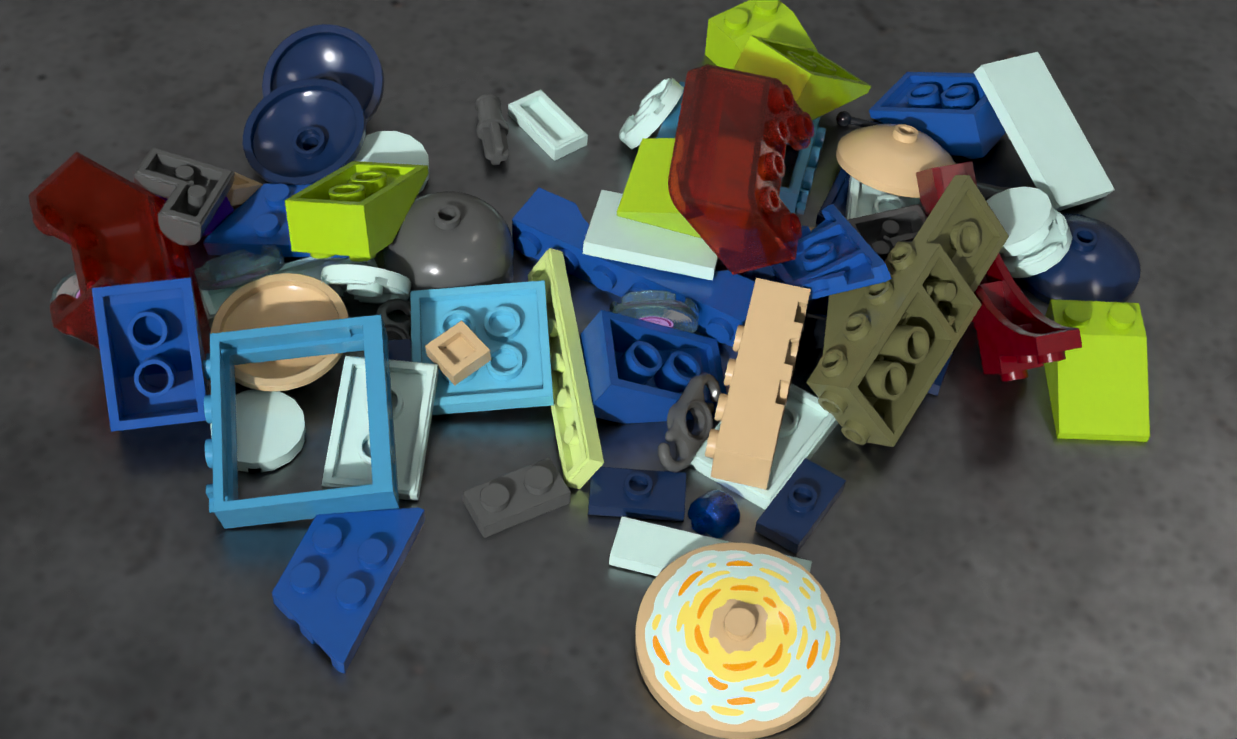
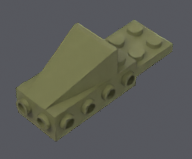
[807,175,1009,447]

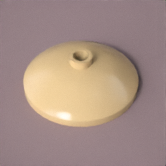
[836,124,955,198]
[210,273,349,391]

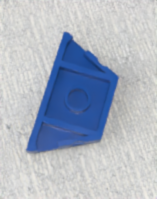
[203,183,349,258]
[765,204,892,300]
[272,507,425,673]

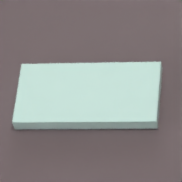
[973,52,1115,211]

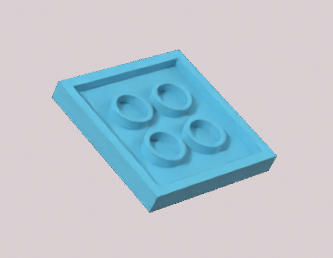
[410,280,554,415]

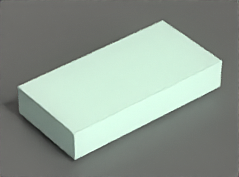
[508,89,588,161]

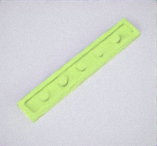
[527,248,604,490]

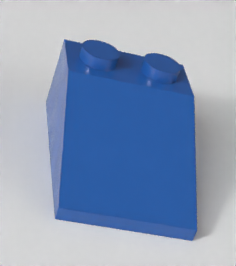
[869,72,1006,159]
[92,277,210,432]
[579,309,727,424]

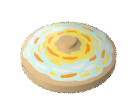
[635,542,840,739]

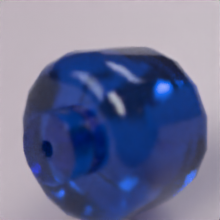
[688,490,740,538]

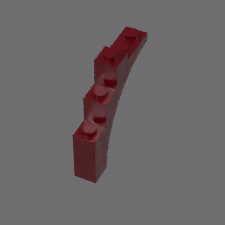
[916,161,1082,381]

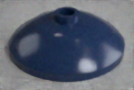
[262,24,384,124]
[243,79,366,185]
[1018,214,1141,304]

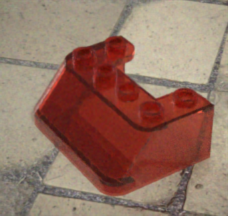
[668,64,814,275]
[28,152,207,350]

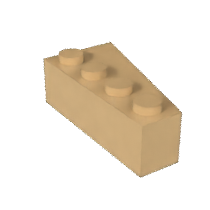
[705,278,811,489]

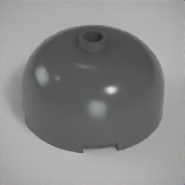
[383,191,514,302]

